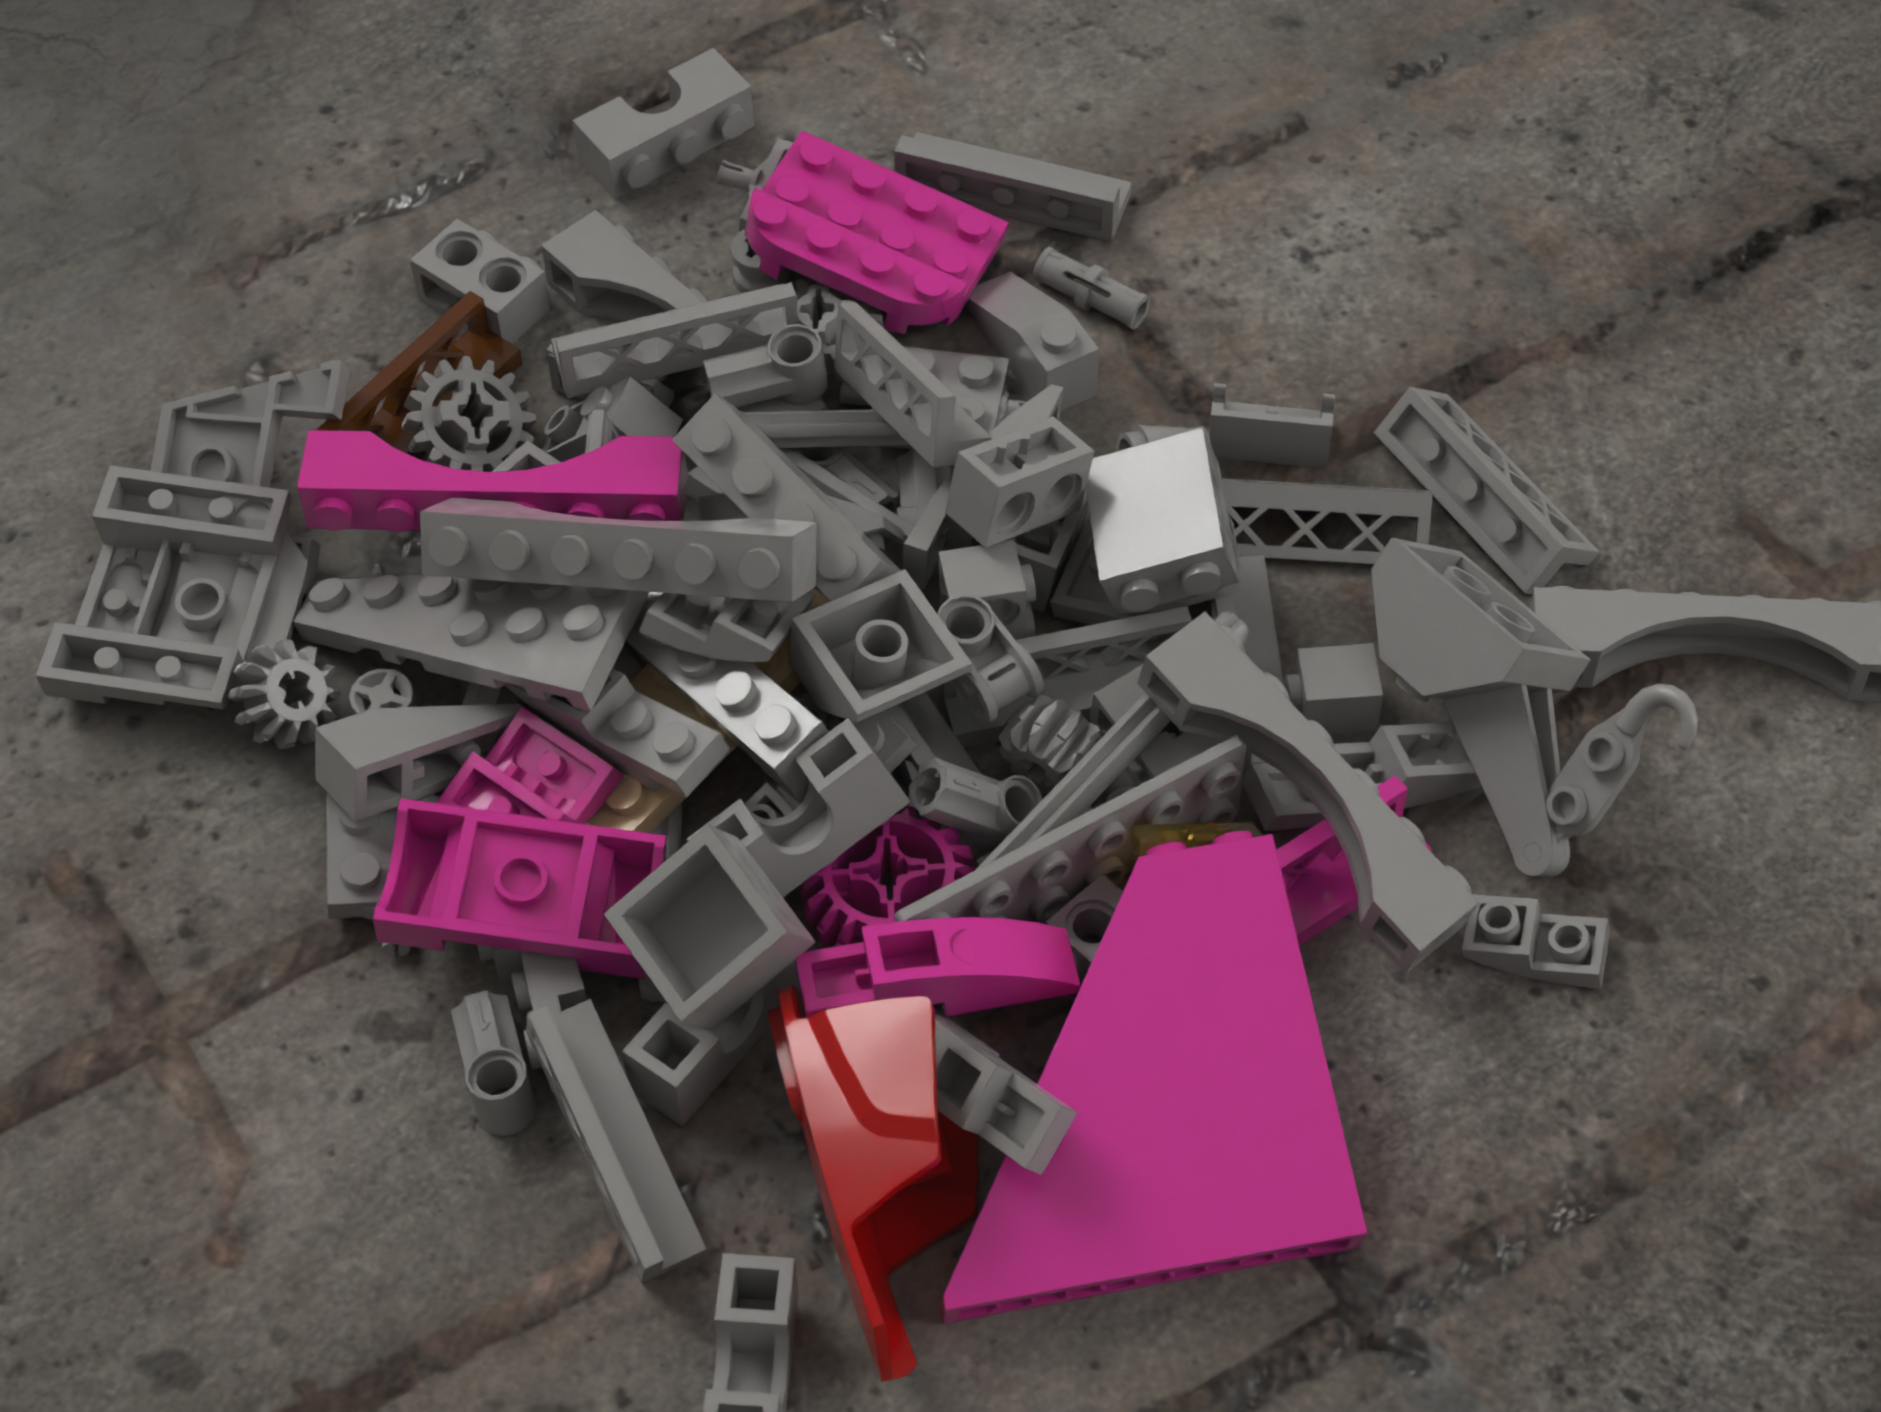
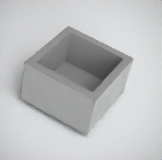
[604,825,816,1030]

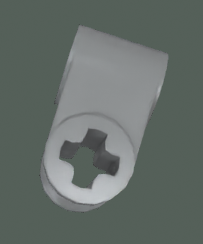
[937,595,1044,724]

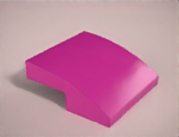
[436,707,625,824]

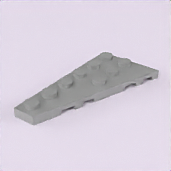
[292,575,650,712]

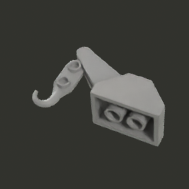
[1371,537,1698,877]

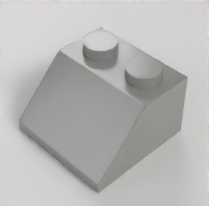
[789,569,972,722]

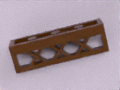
[316,291,523,459]

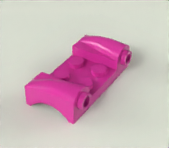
[373,798,666,979]

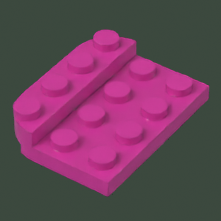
[744,130,1009,334]

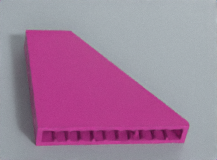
[941,831,1367,1324]

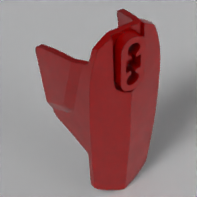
[768,984,980,1382]

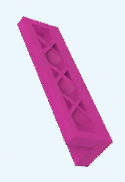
[1276,775,1432,946]

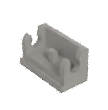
[1209,383,1335,469]

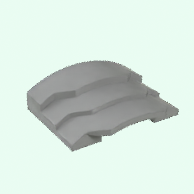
[36,465,310,709]

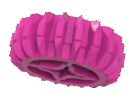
[799,805,975,948]

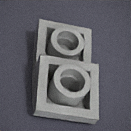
[1462,894,1610,989]

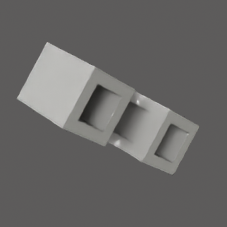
[572,48,754,200]
[687,718,911,898]
[622,951,806,1127]
[703,1253,799,1412]

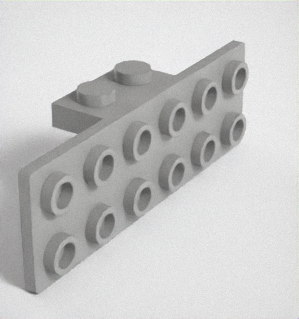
[894,735,1246,923]

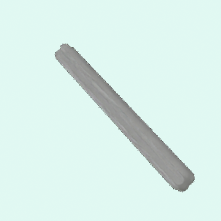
[975,611,1249,870]

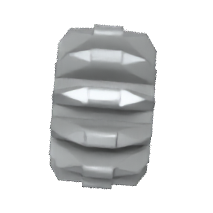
[227,639,342,749]
[998,695,1102,797]

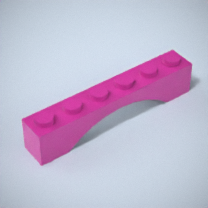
[297,430,688,532]

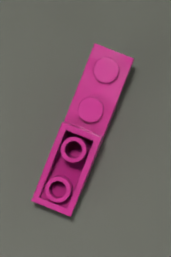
[795,917,1081,1018]

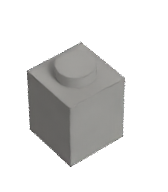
[1284,643,1383,735]

